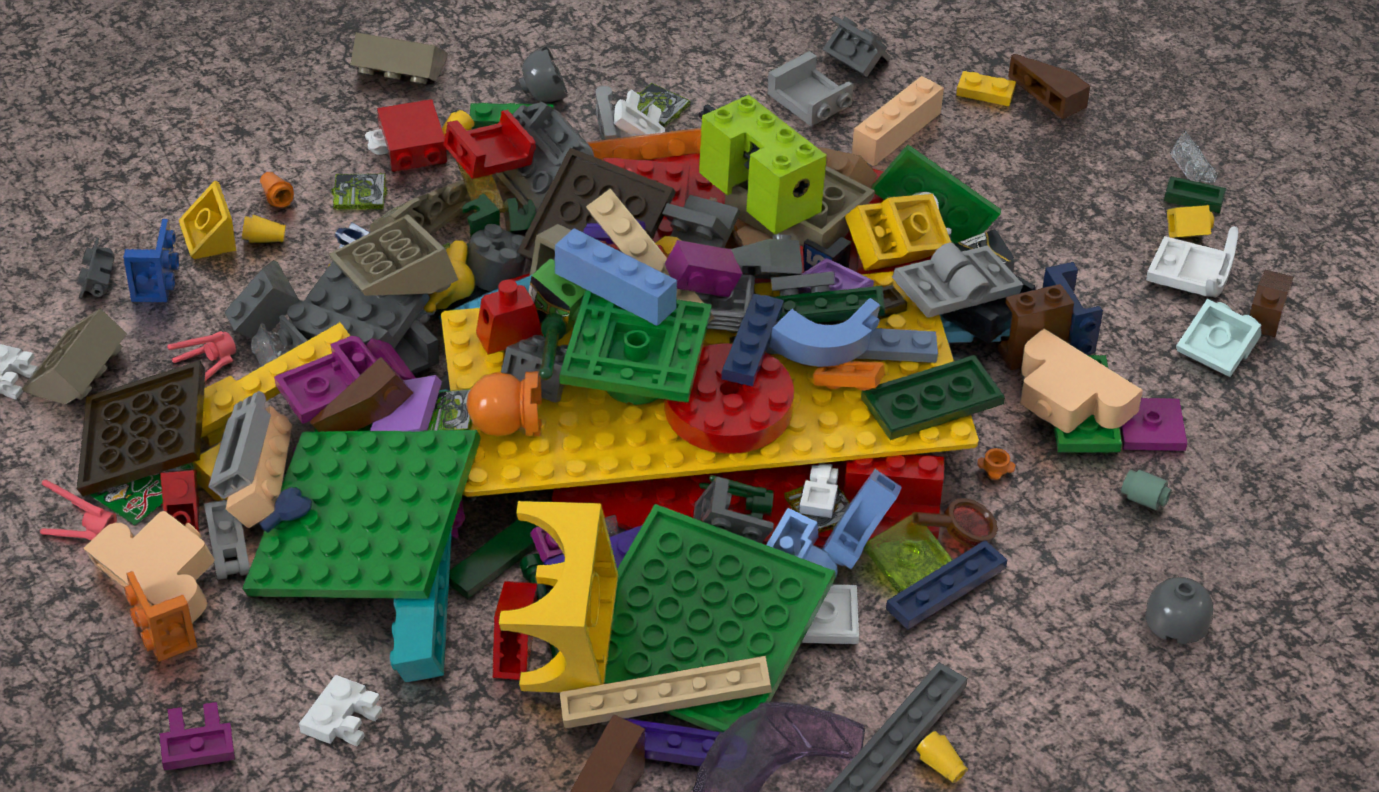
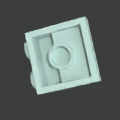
[1176,299,1261,377]

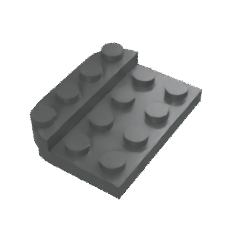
[496,101,594,213]
[287,261,430,348]

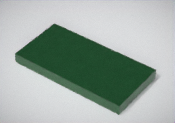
[861,355,1005,440]

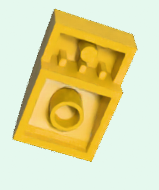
[844,194,951,270]

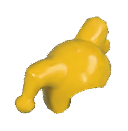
[424,240,475,313]

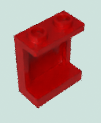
[377,99,447,172]
[444,110,536,179]

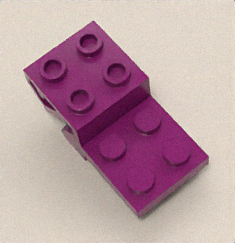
[274,336,415,424]

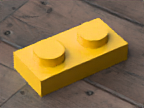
[956,71,1016,106]

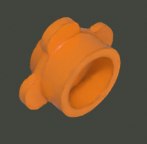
[977,448,1015,480]

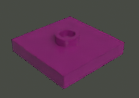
[1120,398,1188,451]

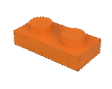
[813,361,885,391]

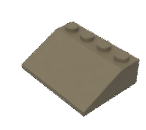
[725,166,875,249]
[329,214,458,296]

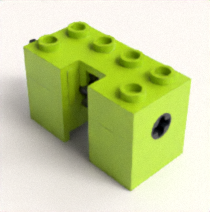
[699,95,827,234]

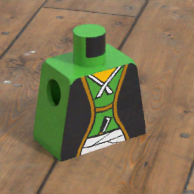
[528,258,586,334]

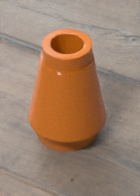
[260,172,294,208]

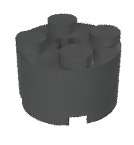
[466,224,527,291]

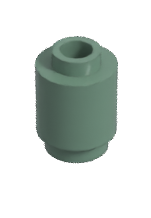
[1121,469,1172,510]

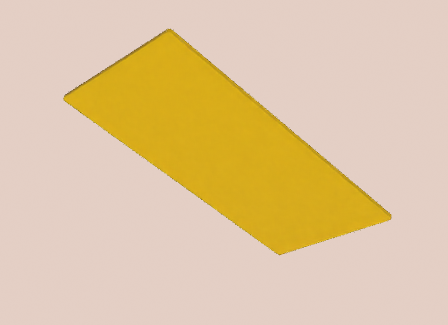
[441,272,979,497]

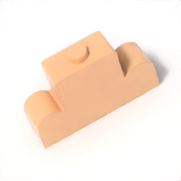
[1020,329,1143,433]
[84,511,214,623]

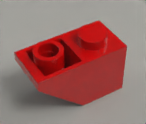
[160,469,200,533]

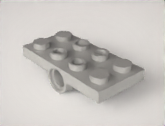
[892,243,1023,318]

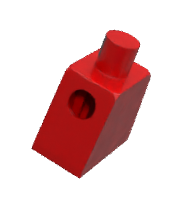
[476,280,543,355]

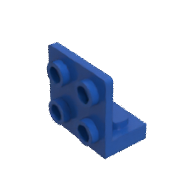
[123,219,179,302]

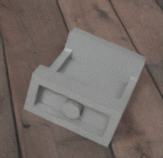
[767,51,854,127]

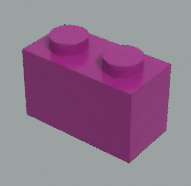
[664,240,742,297]

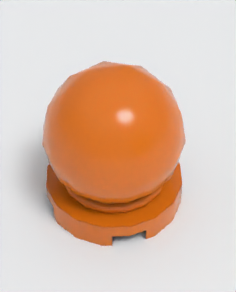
[466,371,542,437]

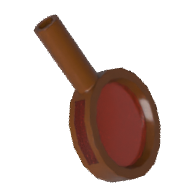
[913,498,998,548]

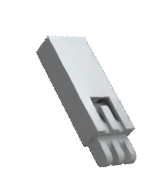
[208,391,271,499]

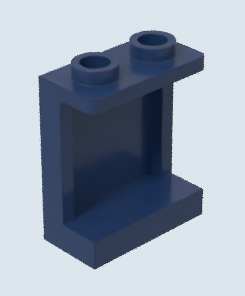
[1042,262,1103,355]

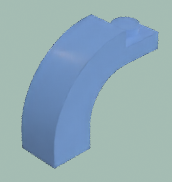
[769,298,880,367]
[822,469,902,569]

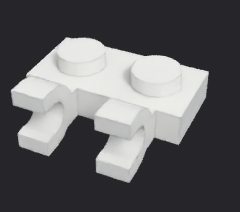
[614,90,665,136]
[0,344,38,399]
[299,675,382,746]

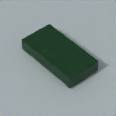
[1164,176,1226,213]

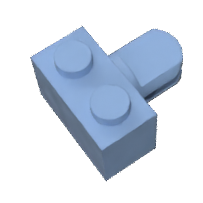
[766,508,838,579]

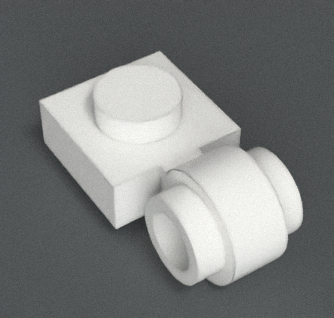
[800,463,839,518]

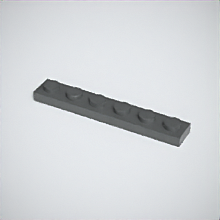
[824,662,968,792]

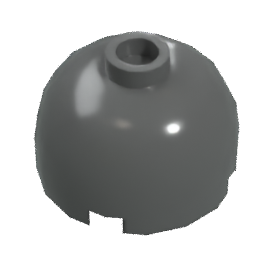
[519,46,568,103]
[1145,577,1213,644]

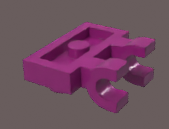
[159,702,235,771]

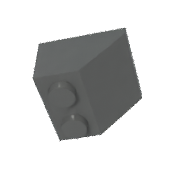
[225,260,299,343]

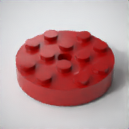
[664,343,794,454]

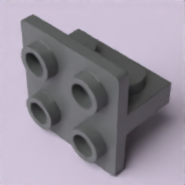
[822,15,891,77]
[662,195,740,248]

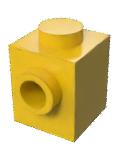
[1167,205,1214,238]

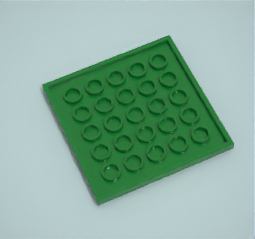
[242,430,481,599]
[604,504,836,745]

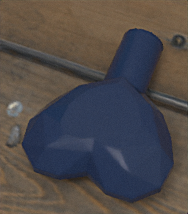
[259,487,312,533]

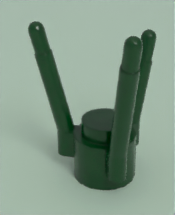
[699,475,773,519]

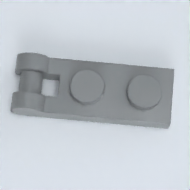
[596,86,621,140]
[204,500,250,580]

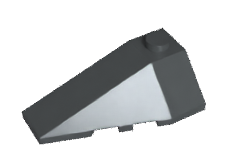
[731,234,802,279]

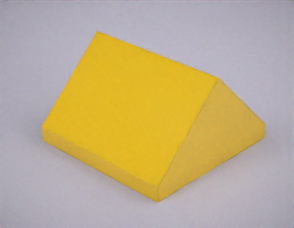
[179,180,236,259]

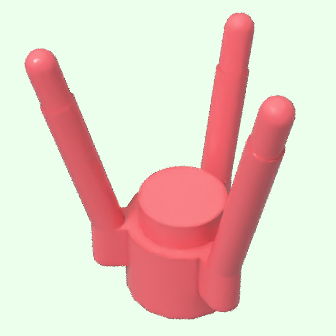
[167,331,236,381]
[40,480,117,540]

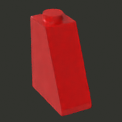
[493,581,538,680]

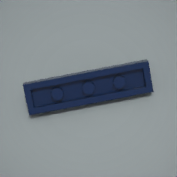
[721,293,784,386]
[886,540,1008,630]

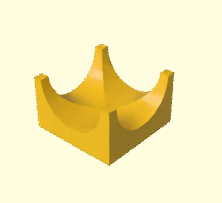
[499,501,618,693]

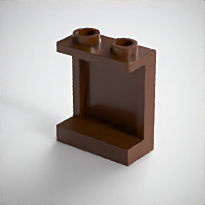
[998,284,1074,370]

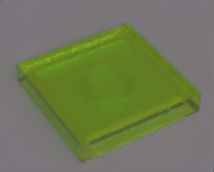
[864,513,953,593]

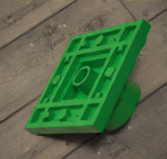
[559,290,712,405]

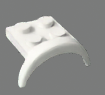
[1146,226,1239,298]

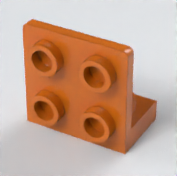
[124,571,197,662]

